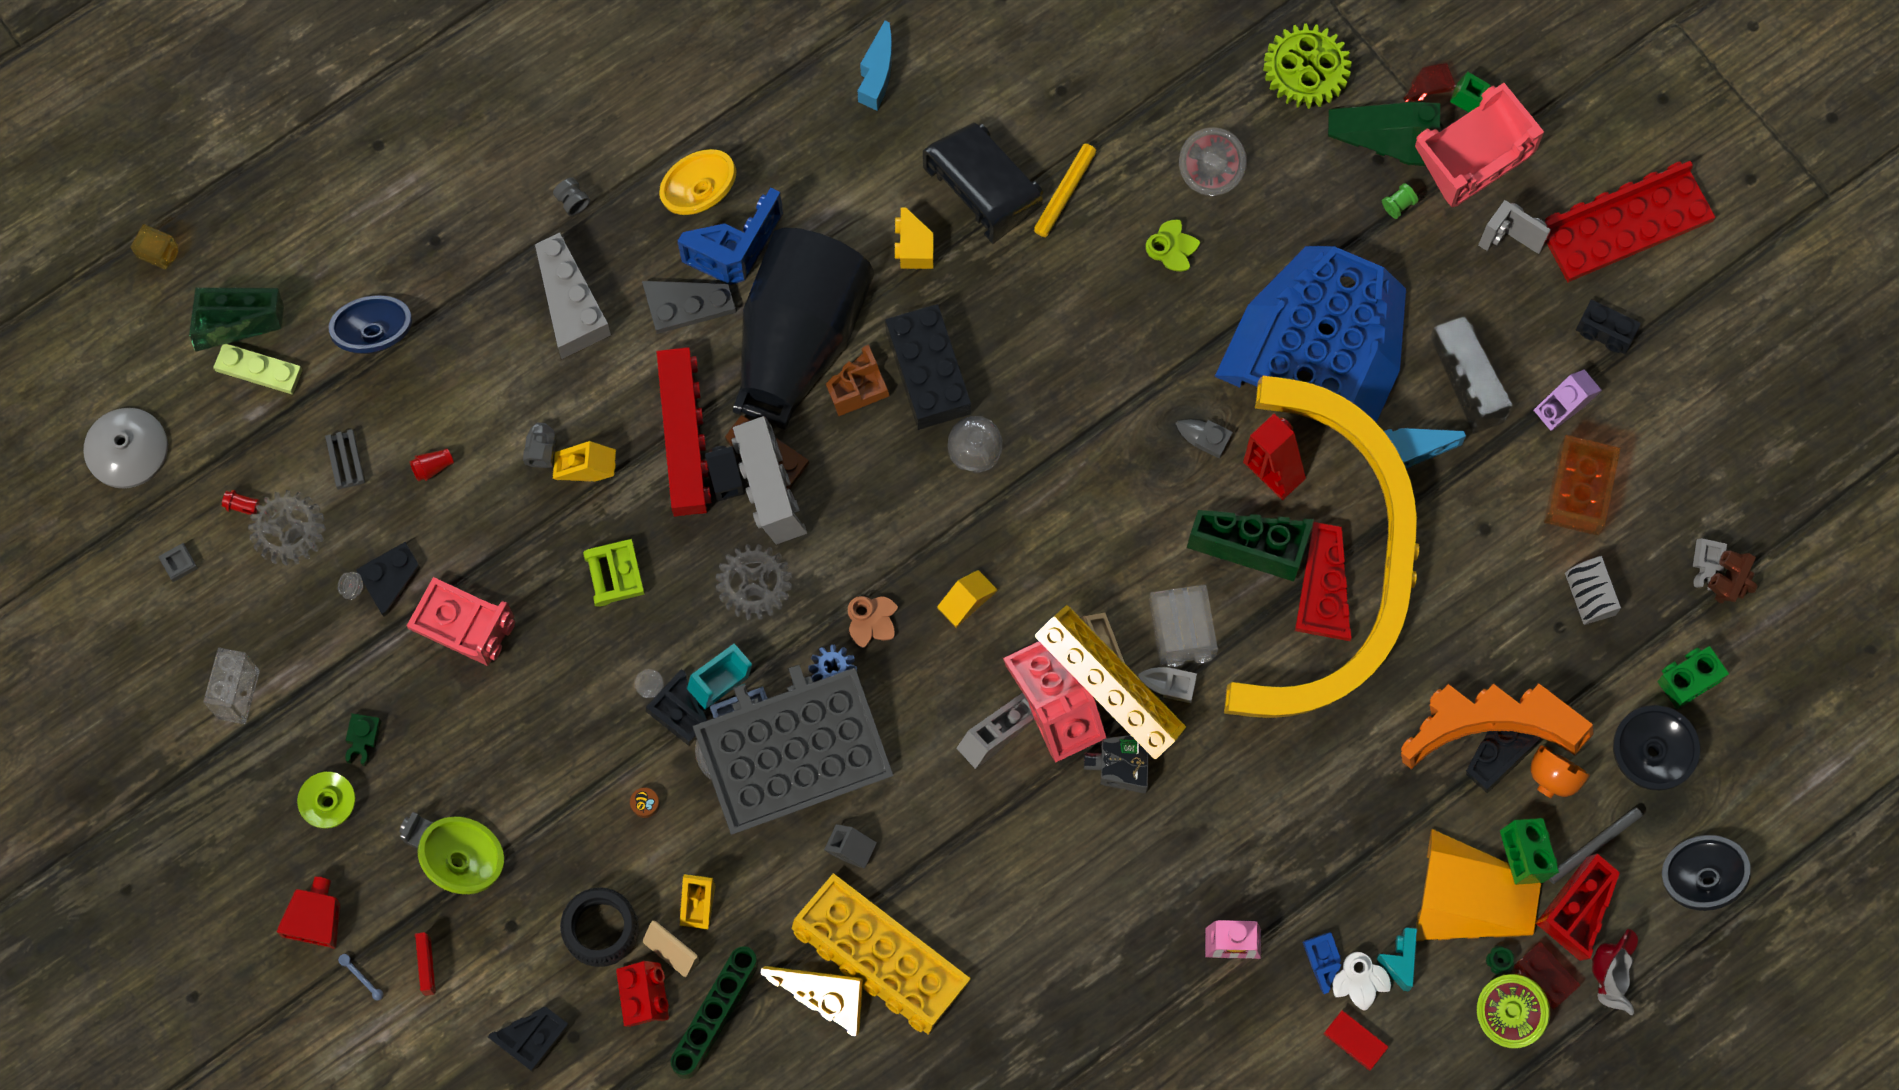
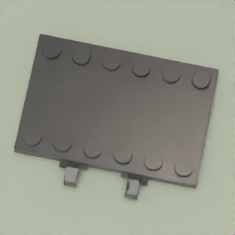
[692,665,893,835]

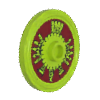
[1477,974,1550,1048]

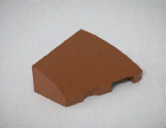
[826,345,890,416]

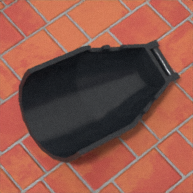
[733,228,874,430]

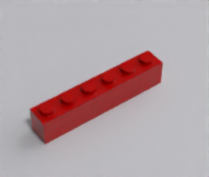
[656,347,711,517]

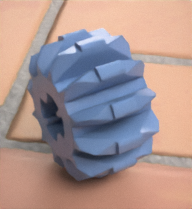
[808,644,857,682]

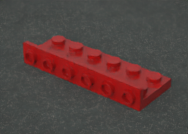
[1545,161,1715,283]

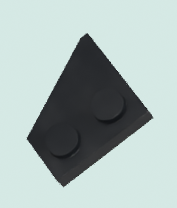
[356,542,420,617]
[645,669,707,746]
[488,1006,569,1072]

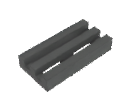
[325,429,365,490]

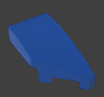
[1302,932,1341,994]

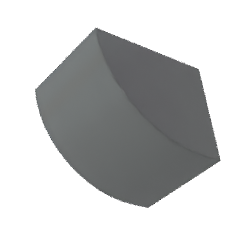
[824,824,877,868]

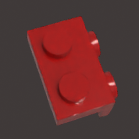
[616,961,669,1027]

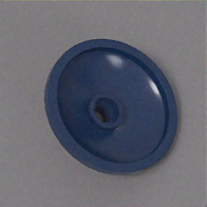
[329,295,412,354]

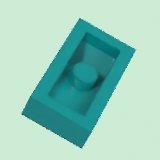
[1377,928,1417,991]

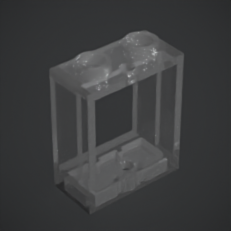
[204,647,260,724]

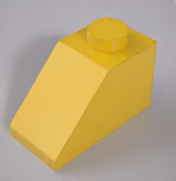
[553,441,616,481]

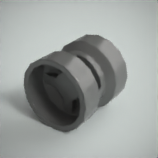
[553,177,590,216]

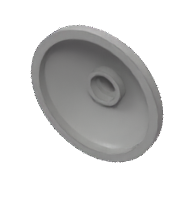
[84,408,168,488]

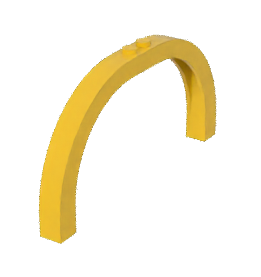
[1224,376,1419,718]

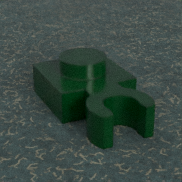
[345,713,381,766]

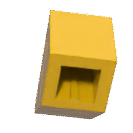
[895,207,933,269]

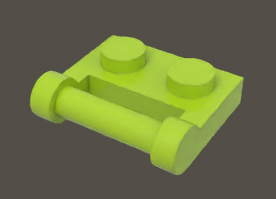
[583,539,645,606]

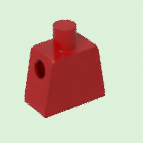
[277,877,340,949]

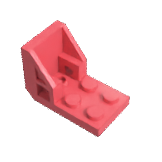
[1003,641,1106,762]

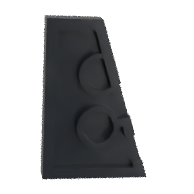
[1466,731,1544,793]

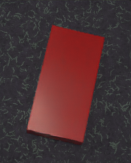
[415,932,436,996]
[1324,1010,1388,1071]

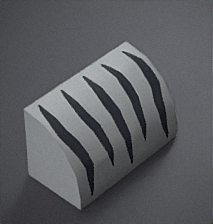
[1565,556,1621,625]

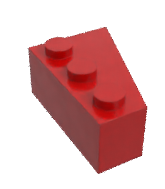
[1243,414,1306,501]
[1535,854,1620,961]

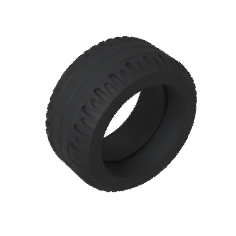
[560,887,639,967]

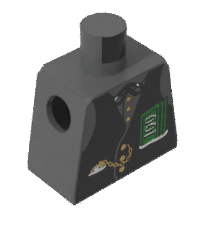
[1084,735,1148,793]

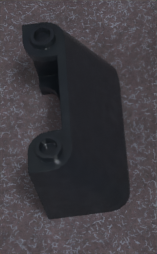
[923,122,1043,244]

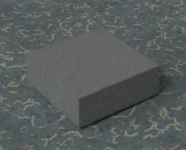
[158,543,198,582]

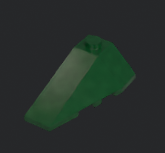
[1328,102,1440,166]

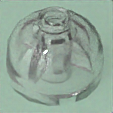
[948,416,1003,473]

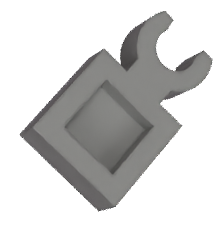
[1693,538,1727,590]

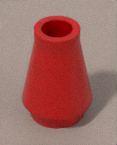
[410,448,454,481]

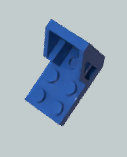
[677,188,783,285]

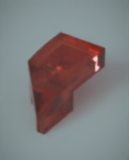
[1404,63,1456,102]

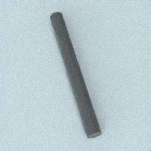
[1548,807,1643,884]

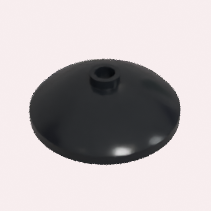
[1613,705,1700,791]
[1662,835,1751,911]

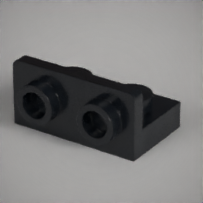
[1576,299,1641,354]

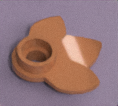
[848,596,898,648]

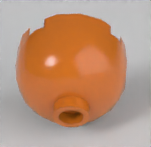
[1530,745,1590,798]

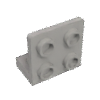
[1478,200,1551,254]

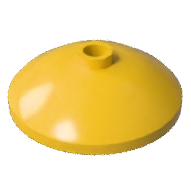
[659,149,736,215]

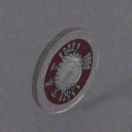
[1179,127,1247,196]

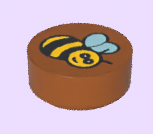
[630,788,659,818]

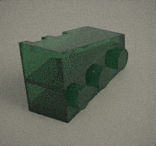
[189,287,284,352]

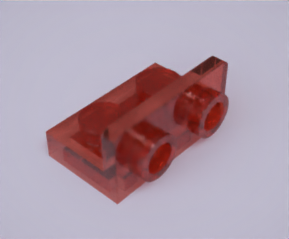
[1514,942,1581,1010]

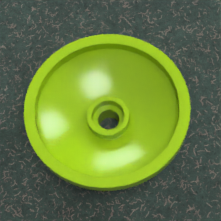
[418,817,504,894]

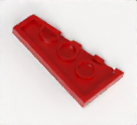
[1295,522,1352,641]

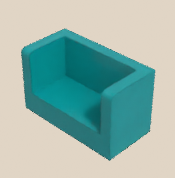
[687,644,752,709]

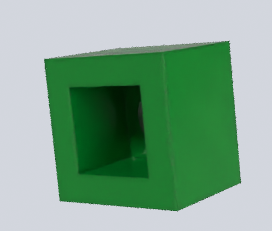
[1450,72,1490,113]

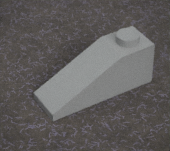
[956,693,1035,769]

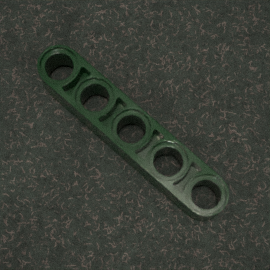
[671,946,758,1079]

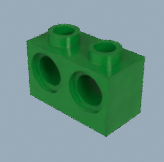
[1657,646,1729,709]
[1500,818,1559,885]

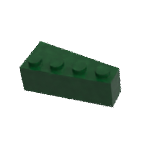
[1187,510,1314,582]

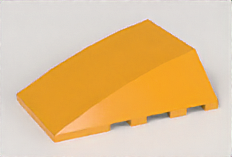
[1416,829,1541,941]

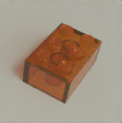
[1544,435,1621,536]

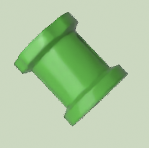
[1382,183,1418,219]

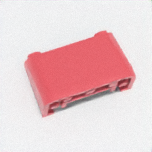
[1415,83,1544,208]

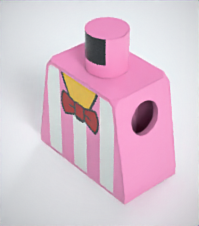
[1205,920,1261,959]

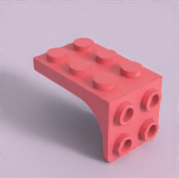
[407,577,515,666]

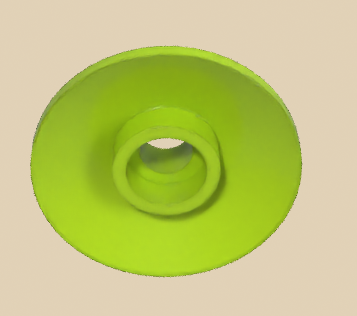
[297,772,355,829]

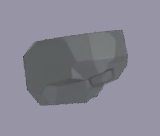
[523,422,556,468]

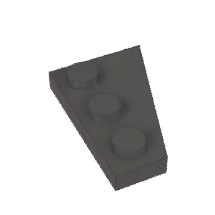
[642,281,736,334]

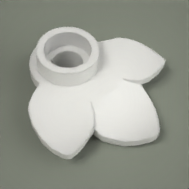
[1332,952,1391,1011]

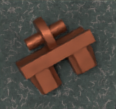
[1708,551,1758,603]

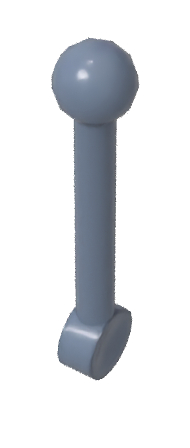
[338,954,383,1001]

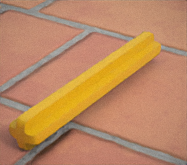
[1034,144,1096,237]

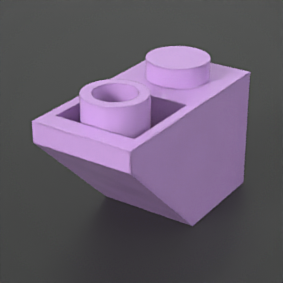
[1534,370,1602,431]

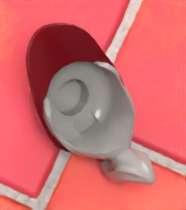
[1592,929,1638,1015]

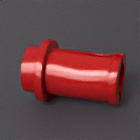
[221,490,260,517]

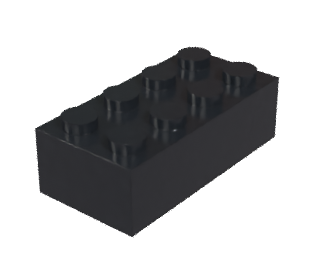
[885,304,971,430]

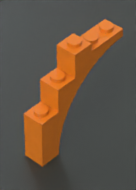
[1401,684,1593,769]

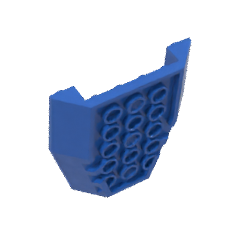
[1215,246,1406,423]

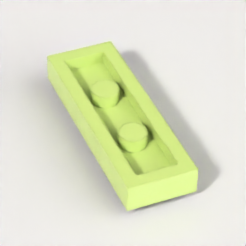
[213,343,302,395]

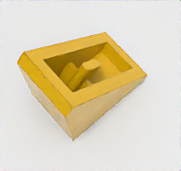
[937,570,998,628]
[680,874,716,929]

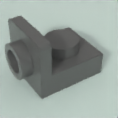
[399,812,433,849]

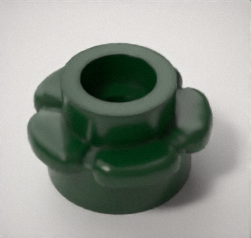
[1486,946,1515,975]

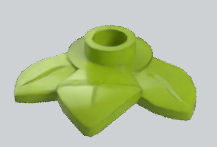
[1146,220,1200,272]

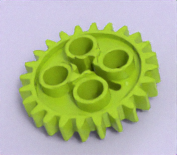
[1263,24,1352,109]

